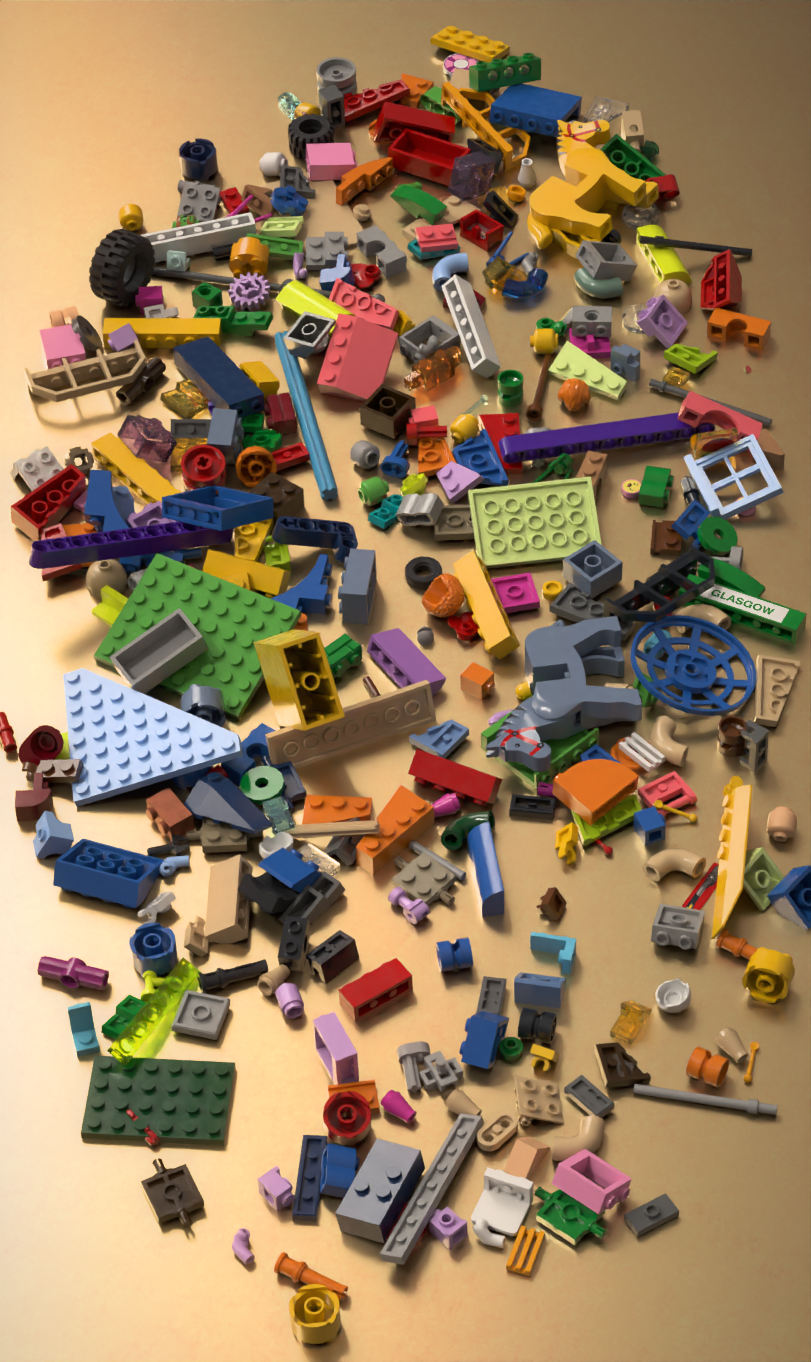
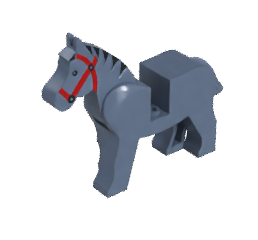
[486,616,642,772]

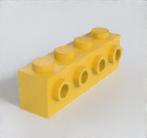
[203,550,291,598]

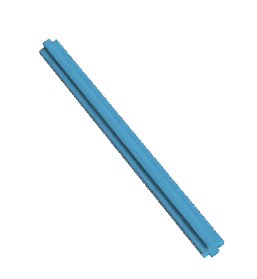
[274,330,338,501]

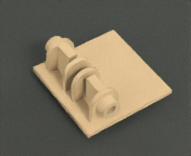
[514,1075,564,1126]

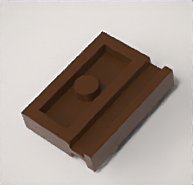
[650,520,682,556]

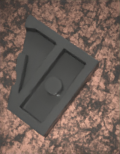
[280,165,316,199]

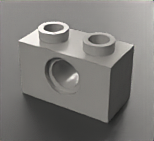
[572,306,612,337]

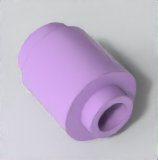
[275,983,304,1018]

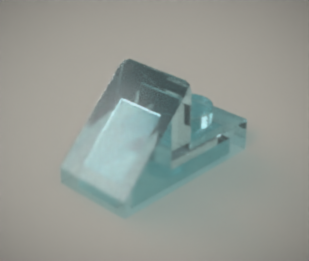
[260,796,295,834]

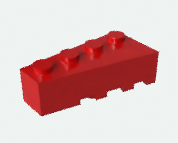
[374,102,455,143]
[11,464,86,541]

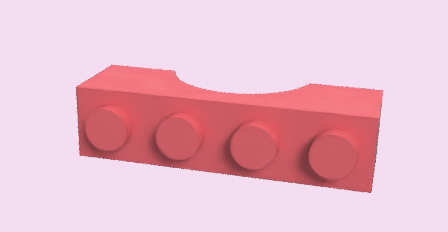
[678,391,763,452]

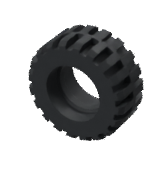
[89,229,155,307]

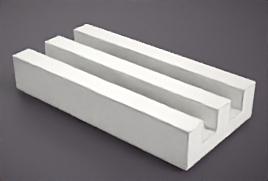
[619,732,665,772]

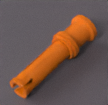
[716,929,757,960]
[274,1252,348,1301]

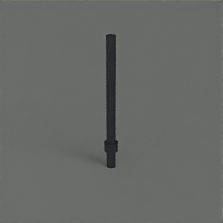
[639,236,752,257]

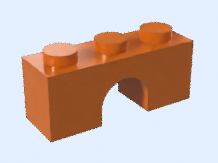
[707,308,771,351]

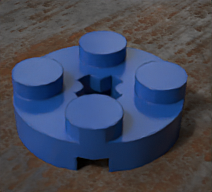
[270,186,308,216]

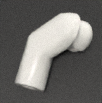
[473,1218,506,1249]

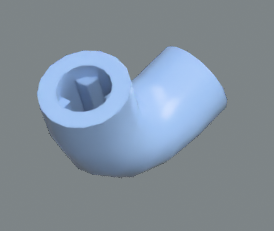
[432,253,469,291]

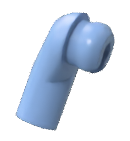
[159,855,189,876]

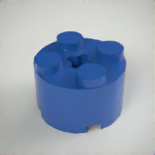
[129,923,178,977]

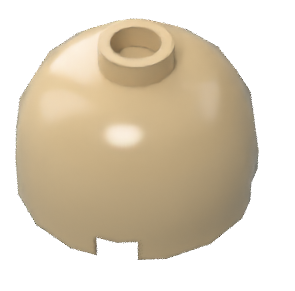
[654,279,692,315]
[86,559,128,599]

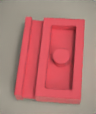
[415,224,459,253]

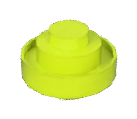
[400,473,428,496]

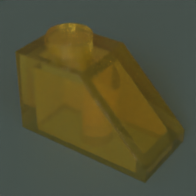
[482,256,529,292]

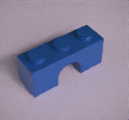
[221,723,276,787]

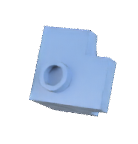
[32,811,74,859]

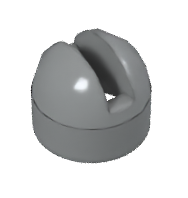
[417,626,434,645]

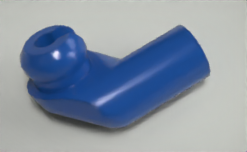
[173,547,202,559]

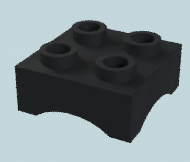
[238,872,300,914]

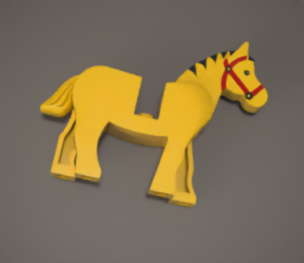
[527,120,659,260]

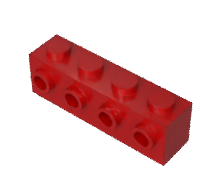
[408,749,502,806]

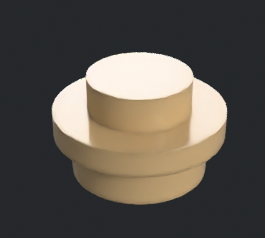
[353,204,372,221]

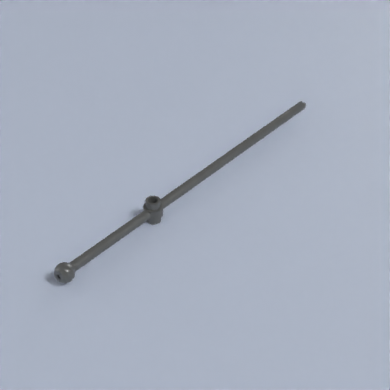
[152,267,385,303]

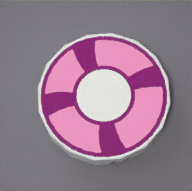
[443,53,478,78]

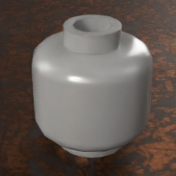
[350,440,380,469]

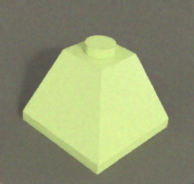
[743,847,784,911]

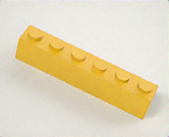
[102,318,222,348]
[91,432,182,505]
[453,551,520,660]

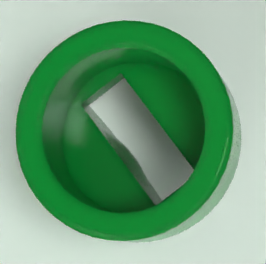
[550,321,568,338]

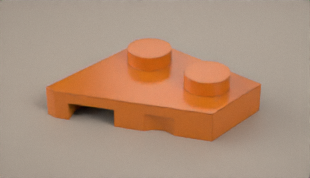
[401,73,434,108]

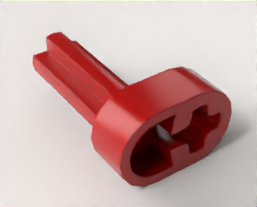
[407,423,447,446]

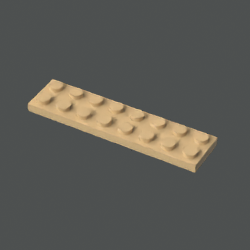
[265,680,436,769]

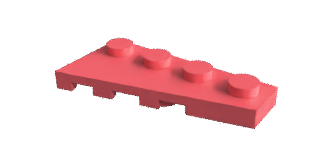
[329,278,400,330]

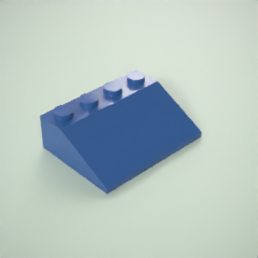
[53,838,164,908]

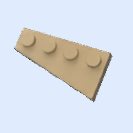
[402,194,481,241]

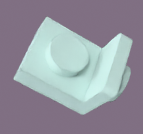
[166,250,190,272]

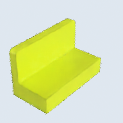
[91,585,128,626]

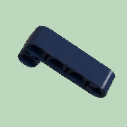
[272,516,358,563]

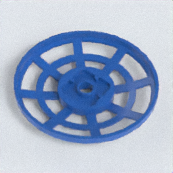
[630,615,756,716]

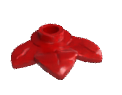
[351,263,381,289]
[448,612,480,641]

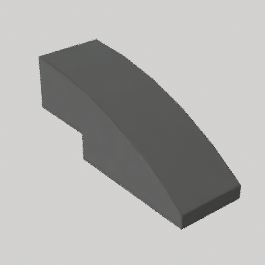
[279,871,345,924]

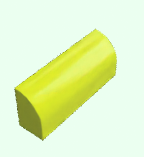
[637,225,692,284]
[275,280,356,336]

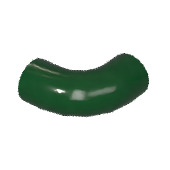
[441,811,495,850]

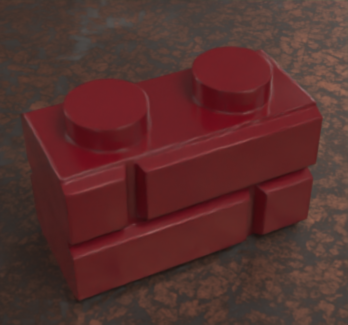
[264,392,297,436]

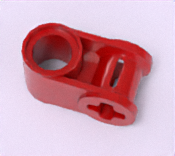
[645,174,680,201]

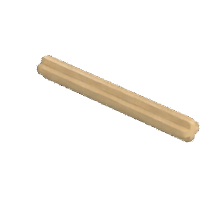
[276,820,381,838]

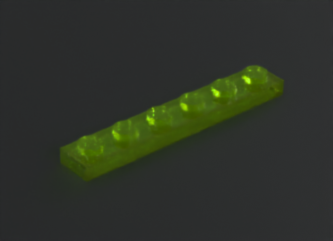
[107,957,201,1066]

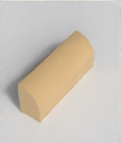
[204,854,253,944]

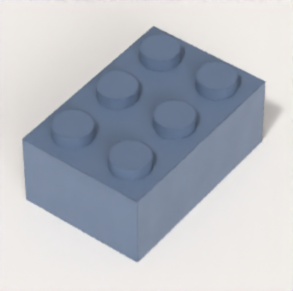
[338,548,377,625]

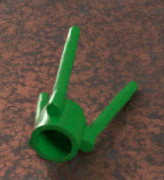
[533,453,574,483]

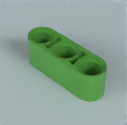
[420,86,462,124]

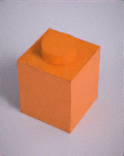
[460,662,495,700]

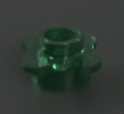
[641,140,659,161]

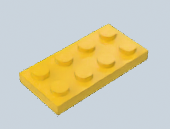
[430,26,510,63]

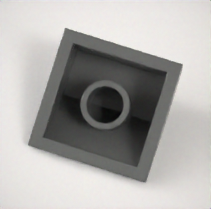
[283,311,336,359]

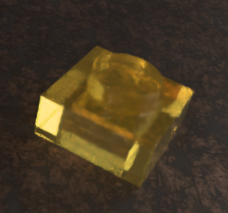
[663,366,690,389]

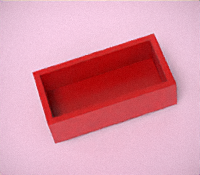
[388,128,471,188]

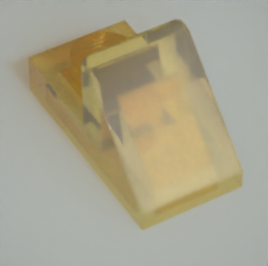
[610,1000,652,1045]

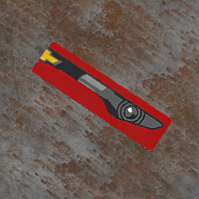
[682,863,719,910]

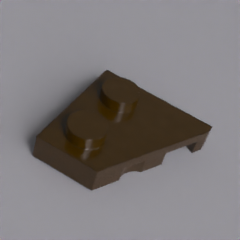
[594,1042,651,1087]

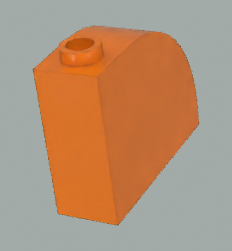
[552,759,639,826]

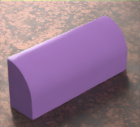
[367,628,446,696]

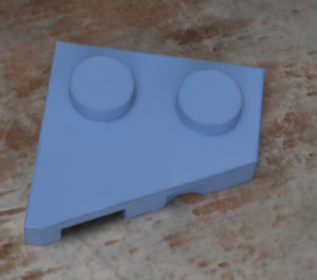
[409,719,469,758]

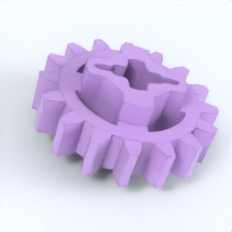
[228,272,271,311]

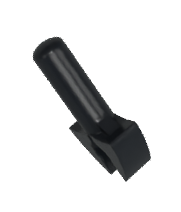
[147,835,190,856]

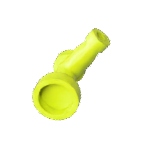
[140,970,173,1006]

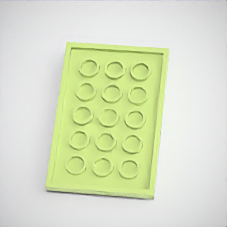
[468,476,602,569]

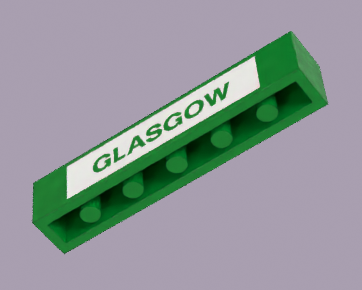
[679,574,807,645]

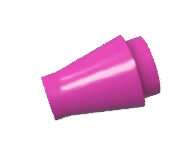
[431,793,461,818]
[380,1089,417,1124]

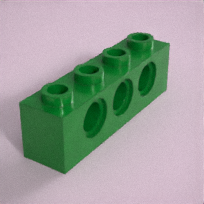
[469,53,541,92]

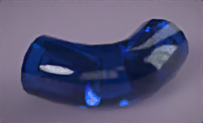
[502,268,548,300]

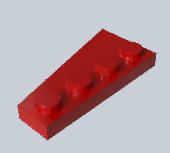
[344,79,410,122]
[479,413,523,475]

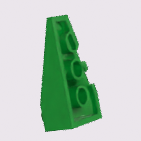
[600,134,666,181]

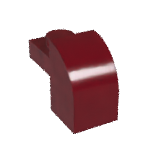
[15,773,53,822]

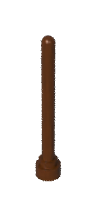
[526,354,552,422]

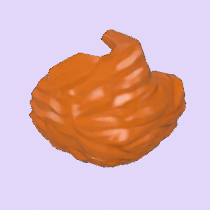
[558,378,591,412]

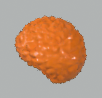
[422,573,464,618]

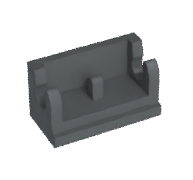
[739,720,769,773]

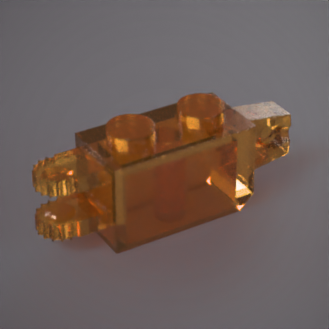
[404,346,461,391]

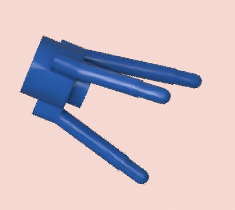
[486,231,529,274]

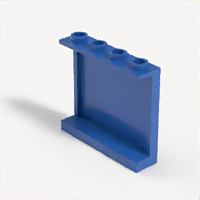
[489,83,582,138]

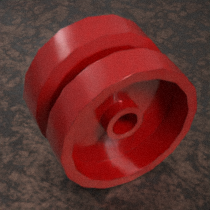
[181,444,227,494]

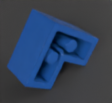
[459,1011,509,1069]

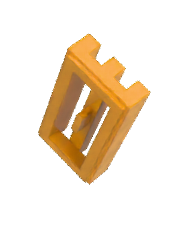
[506,1225,545,1276]

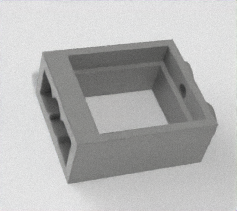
[576,240,637,281]
[399,315,461,370]

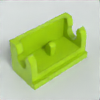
[264,535,291,576]

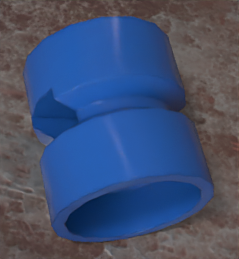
[436,937,473,972]

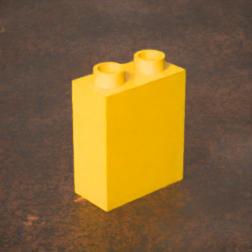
[254,629,345,731]

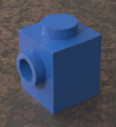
[634,806,666,846]

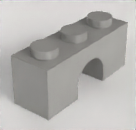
[356,225,407,278]

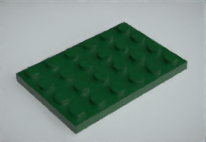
[81,1055,236,1146]

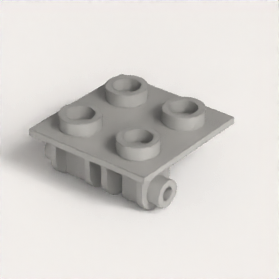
[177,184,221,222]

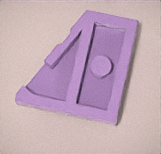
[436,461,484,503]

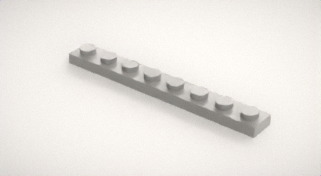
[380,1113,484,1264]

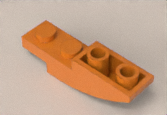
[336,157,393,206]

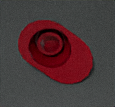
[18,725,64,765]

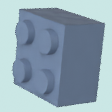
[207,408,244,465]
[563,540,623,599]

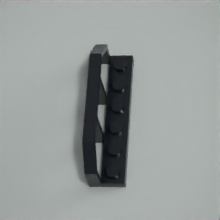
[603,546,715,622]

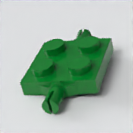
[534,1187,607,1245]

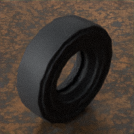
[405,556,442,589]

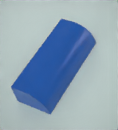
[467,822,505,917]

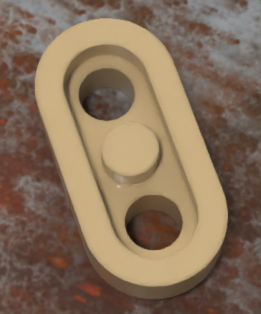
[477,1111,518,1151]

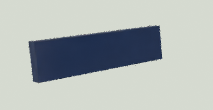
[292,1135,327,1222]

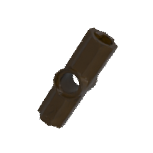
[116,357,166,405]

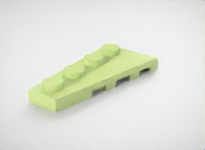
[548,341,628,401]

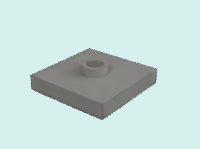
[171,990,231,1040]

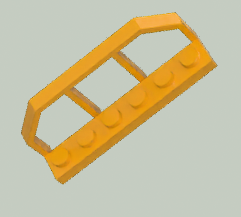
[441,81,530,171]

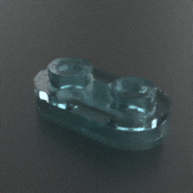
[278,92,301,119]

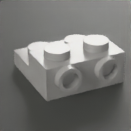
[306,232,348,270]
[651,904,705,949]

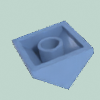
[514,972,566,1009]

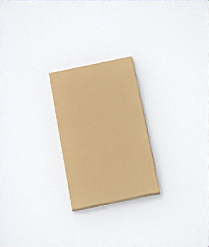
[262,173,363,260]

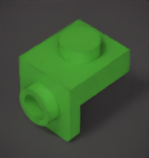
[633,673,660,708]

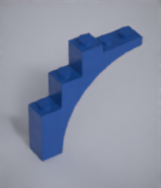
[84,469,184,575]
[271,554,332,615]

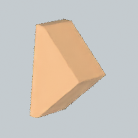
[504,1136,550,1179]

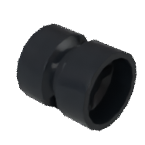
[518,1008,557,1044]

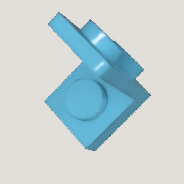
[530,932,576,975]
[67,1002,100,1057]

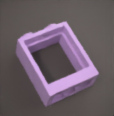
[313,1012,359,1085]

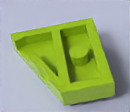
[663,344,718,374]

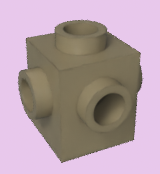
[63,446,94,474]

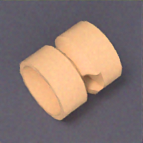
[49,306,79,328]

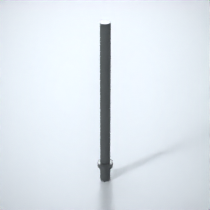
[649,379,772,427]

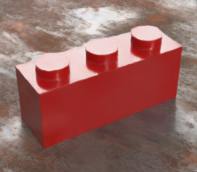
[338,958,413,1022]

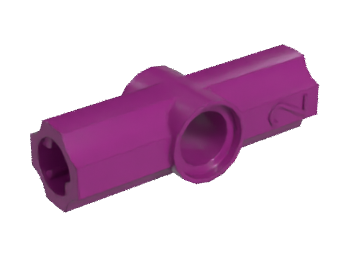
[37,955,110,990]

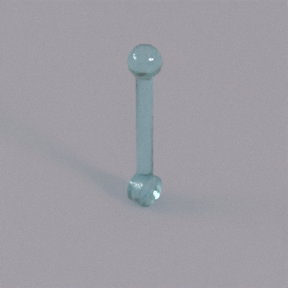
[458,395,488,416]

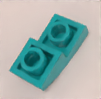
[368,494,403,529]

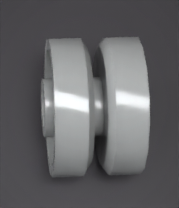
[316,57,357,98]

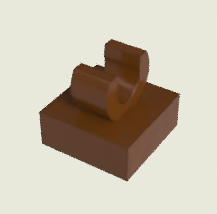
[536,887,567,920]

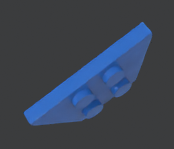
[452,429,508,486]

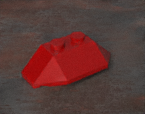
[700,249,742,310]

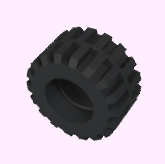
[288,114,335,160]

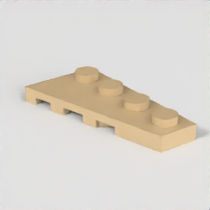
[754,654,801,727]

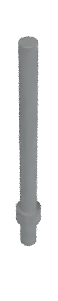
[633,1084,778,1115]

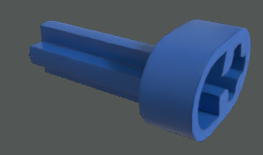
[380,440,410,478]

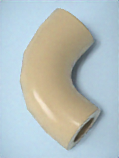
[672,604,731,633]
[650,716,689,767]
[643,848,706,881]
[552,1116,605,1161]

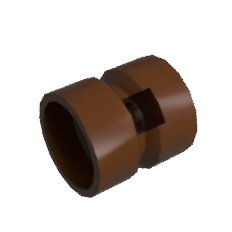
[717,716,747,757]

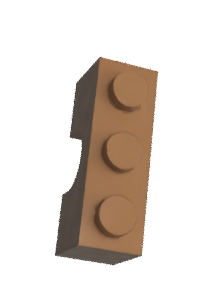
[576,451,607,500]

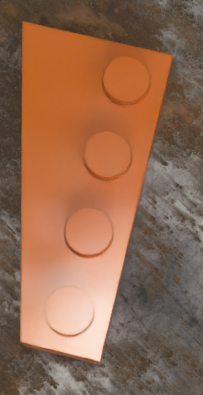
[356,785,434,876]

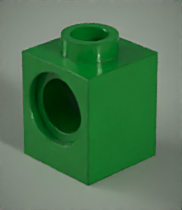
[192,282,223,309]

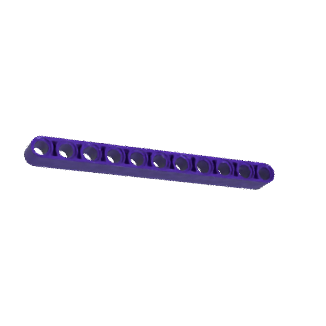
[498,412,715,463]
[28,521,234,569]

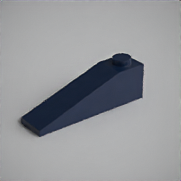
[184,772,272,834]

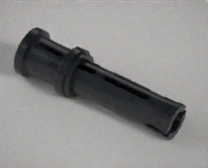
[197,959,269,993]

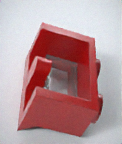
[460,209,504,252]

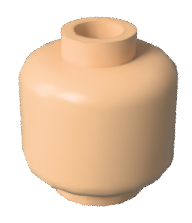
[767,807,797,842]

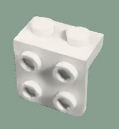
[10,445,63,491]
[471,1167,533,1236]

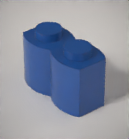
[320,1143,360,1198]

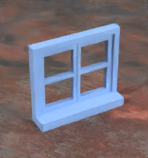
[683,434,784,520]

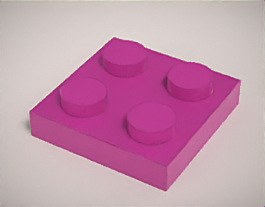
[491,572,540,613]

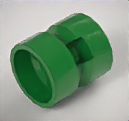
[497,370,523,408]

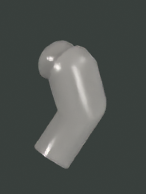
[522,251,539,277]
[417,335,438,356]

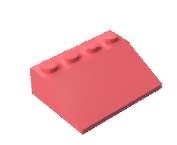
[317,313,399,402]

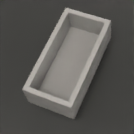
[109,608,208,694]

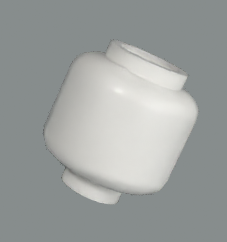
[260,152,288,176]

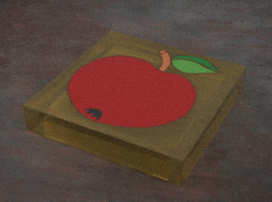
[693,428,738,460]

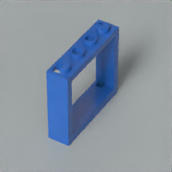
[162,485,273,531]

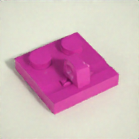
[568,328,611,359]

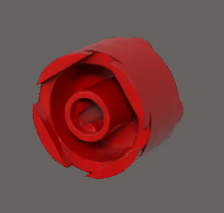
[323,1091,371,1146]

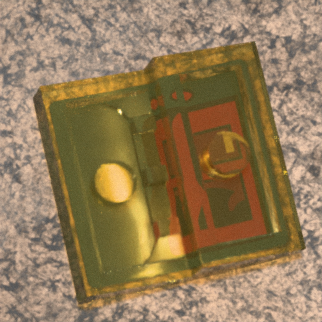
[160,379,210,418]

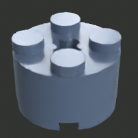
[181,684,225,727]

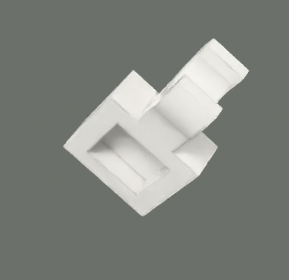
[143,304,179,318]
[137,891,177,924]

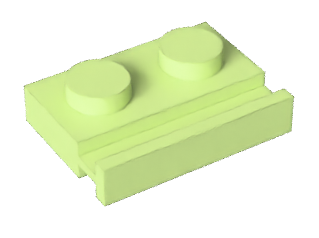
[260,216,305,238]

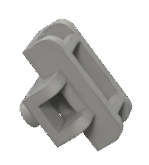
[419,1051,463,1091]

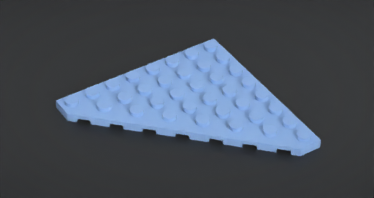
[63,668,243,807]

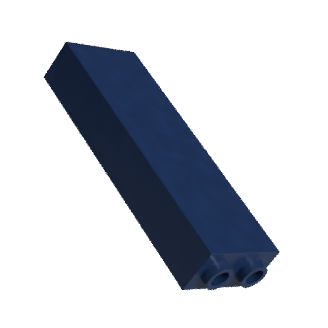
[173,336,265,418]

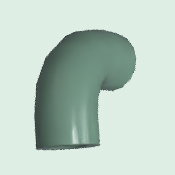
[574,267,623,299]

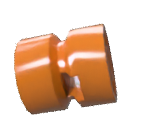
[686,1046,730,1088]

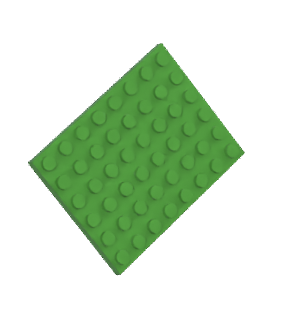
[94,553,302,720]

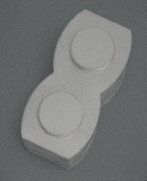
[395,493,444,526]

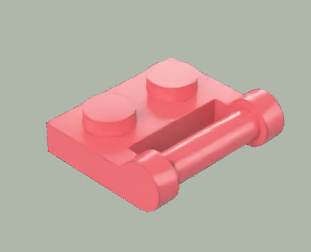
[638,771,697,818]

